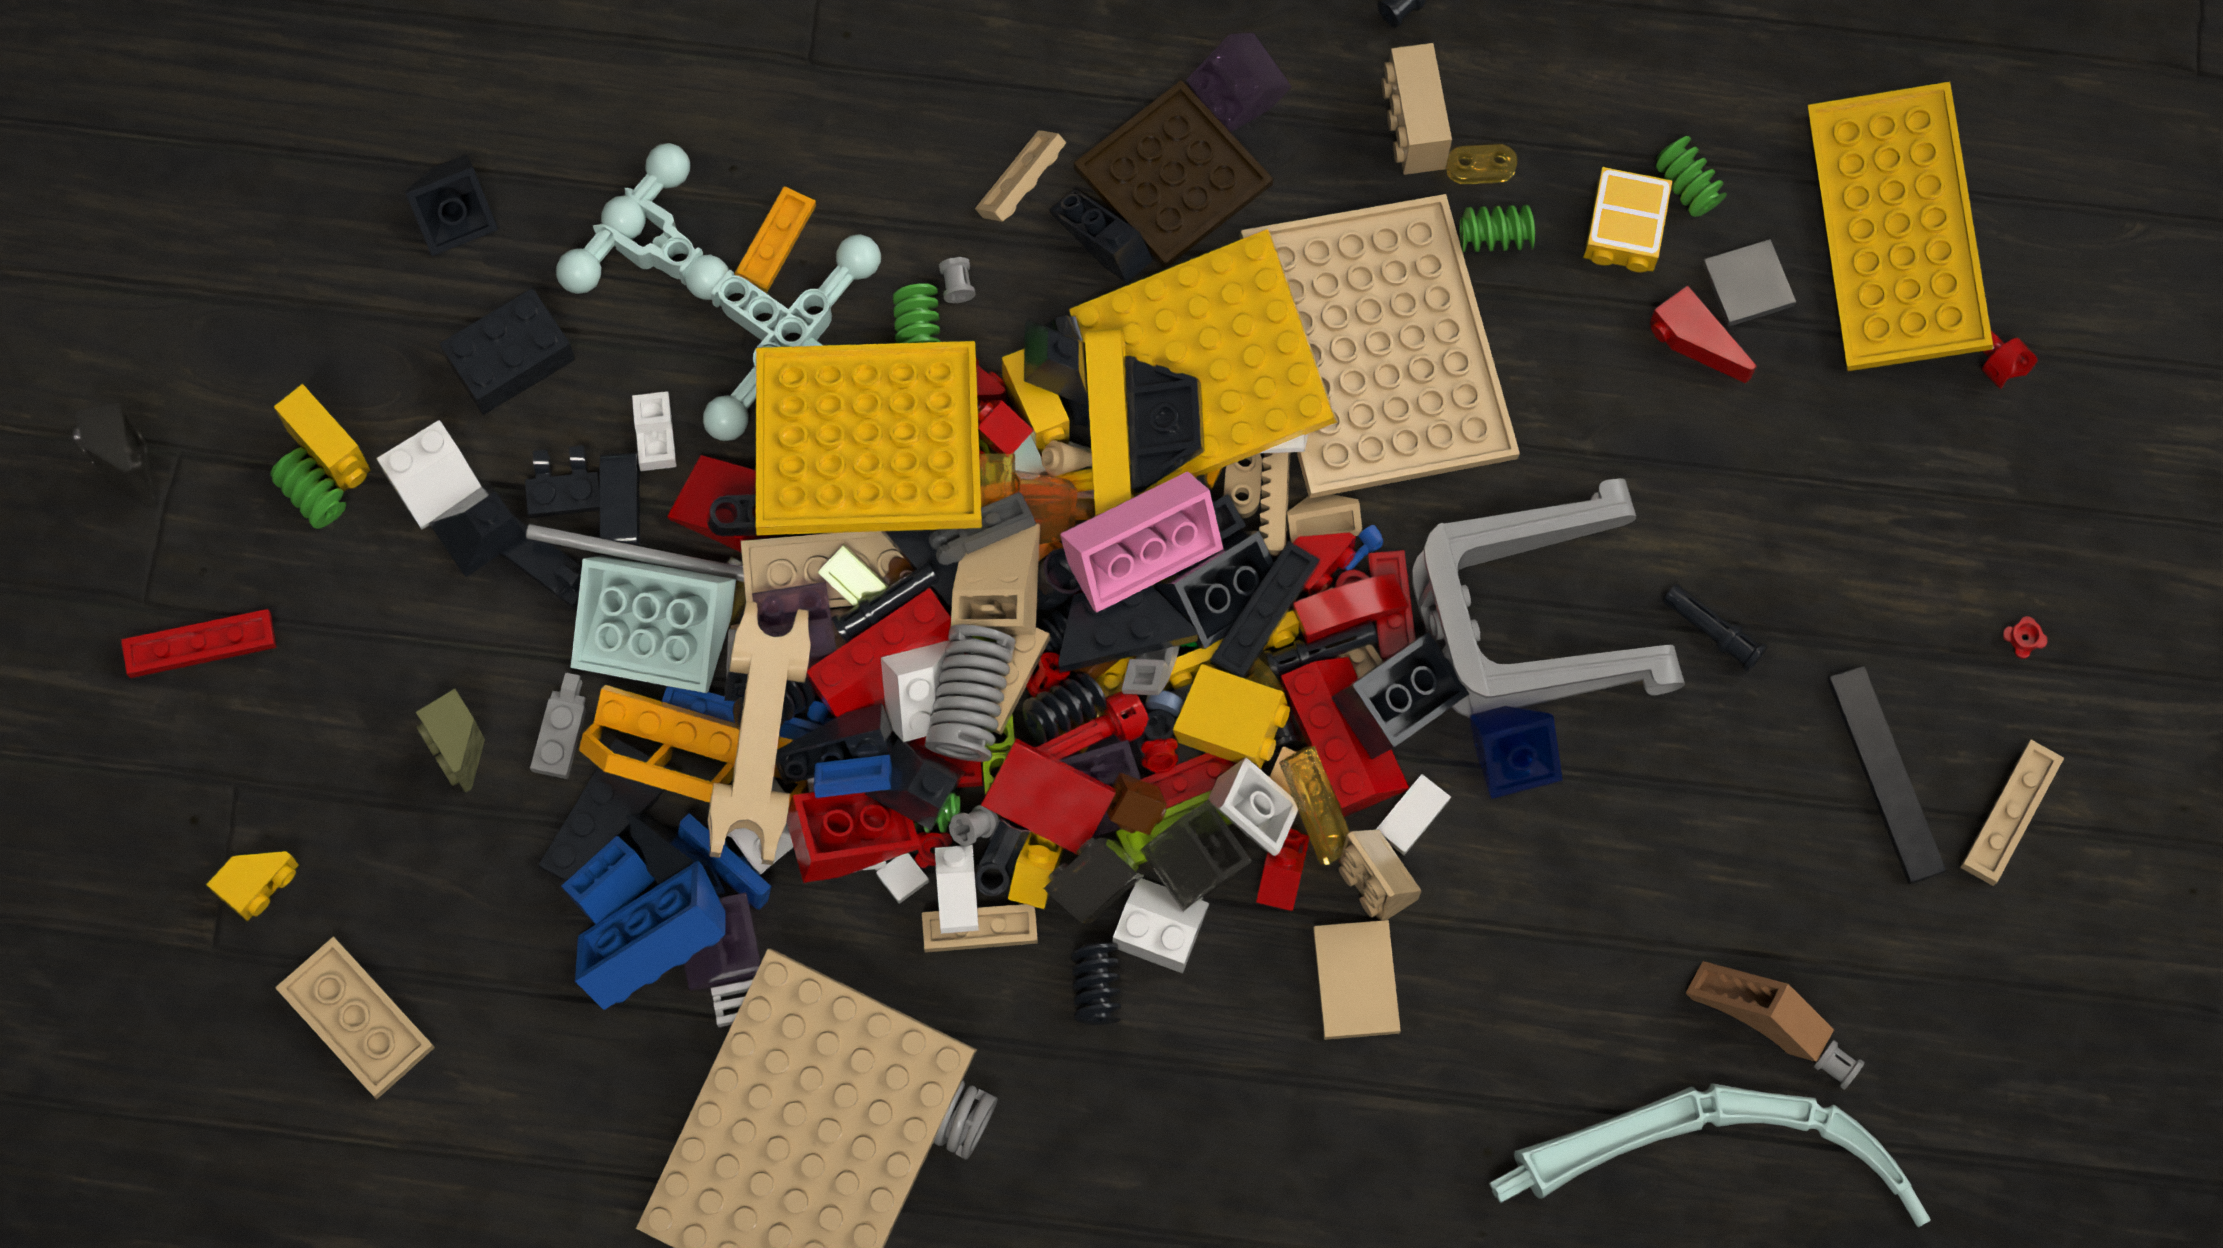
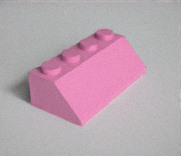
[1060,471,1223,613]

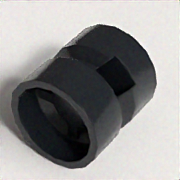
[1037,548,1081,610]

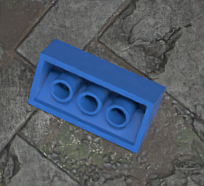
[575,861,726,1010]

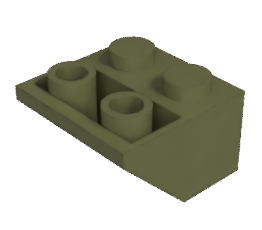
[416,689,485,793]

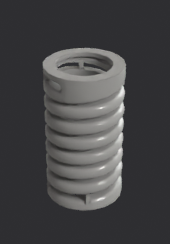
[925,624,1016,762]
[934,1080,998,1160]

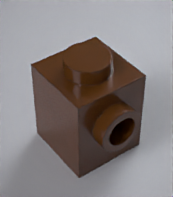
[1106,772,1167,835]

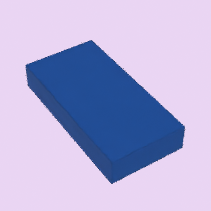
[813,755,892,798]

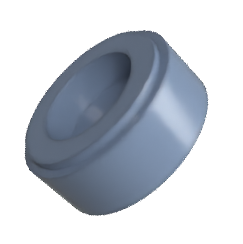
[1145,690,1184,717]

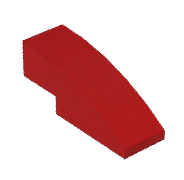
[1293,573,1409,643]

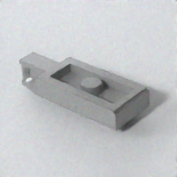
[530,673,586,779]

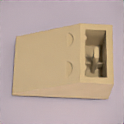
[951,524,1040,635]
[1338,829,1421,921]

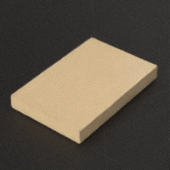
[1313,920,1401,1040]

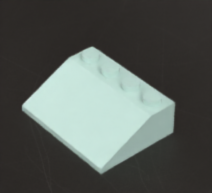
[571,555,736,693]

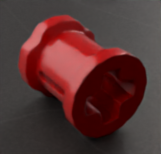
[1026,652,1070,698]

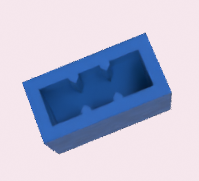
[561,836,655,925]

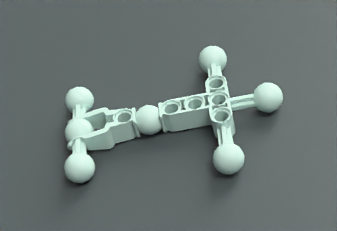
[556,143,881,441]

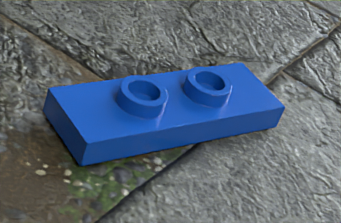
[678,813,771,910]

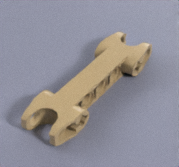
[707,601,811,865]

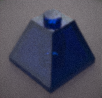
[1470,706,1563,799]

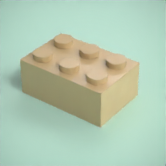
[1381,43,1452,175]

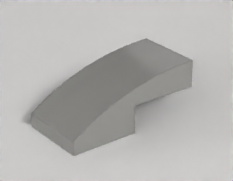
[1122,646,1180,695]

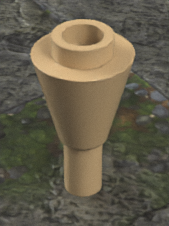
[1041,440,1092,477]

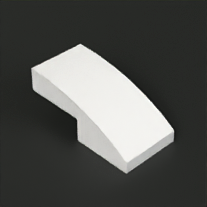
[632,391,677,471]

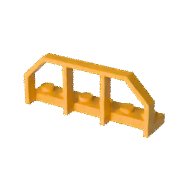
[579,685,808,807]

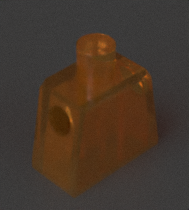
[1011,470,1095,544]

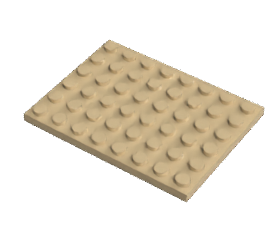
[1239,194,1520,499]
[636,948,977,1248]

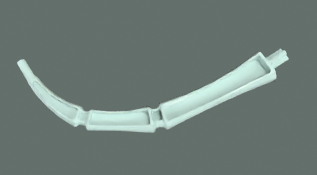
[1489,1083,1931,1227]

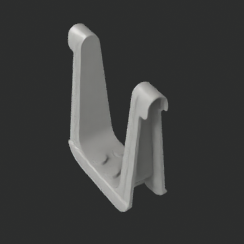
[1412,478,1685,719]

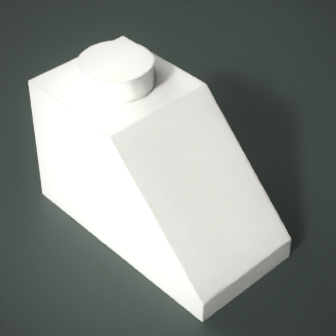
[935,845,979,934]

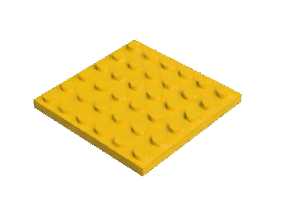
[1069,229,1337,495]
[756,341,982,535]

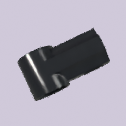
[974,817,1030,896]

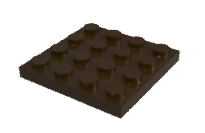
[1074,80,1273,269]

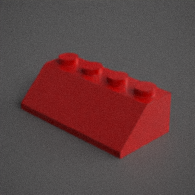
[806,588,967,719]
[1281,657,1409,819]

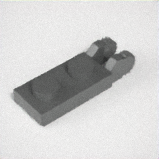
[929,492,1036,566]

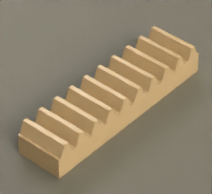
[1259,452,1291,562]
[1960,740,2064,886]

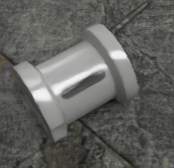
[939,257,976,303]
[949,804,999,846]
[1813,1040,1865,1090]

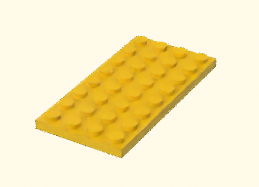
[1808,82,1993,371]

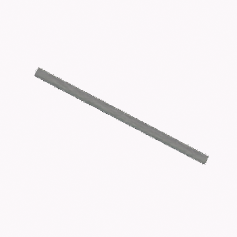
[526,524,744,582]

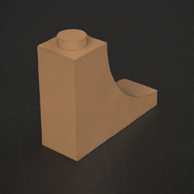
[1686,961,1834,1062]

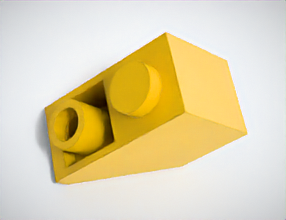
[1008,831,1064,909]
[206,851,299,921]

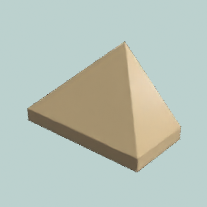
[1287,494,1362,543]

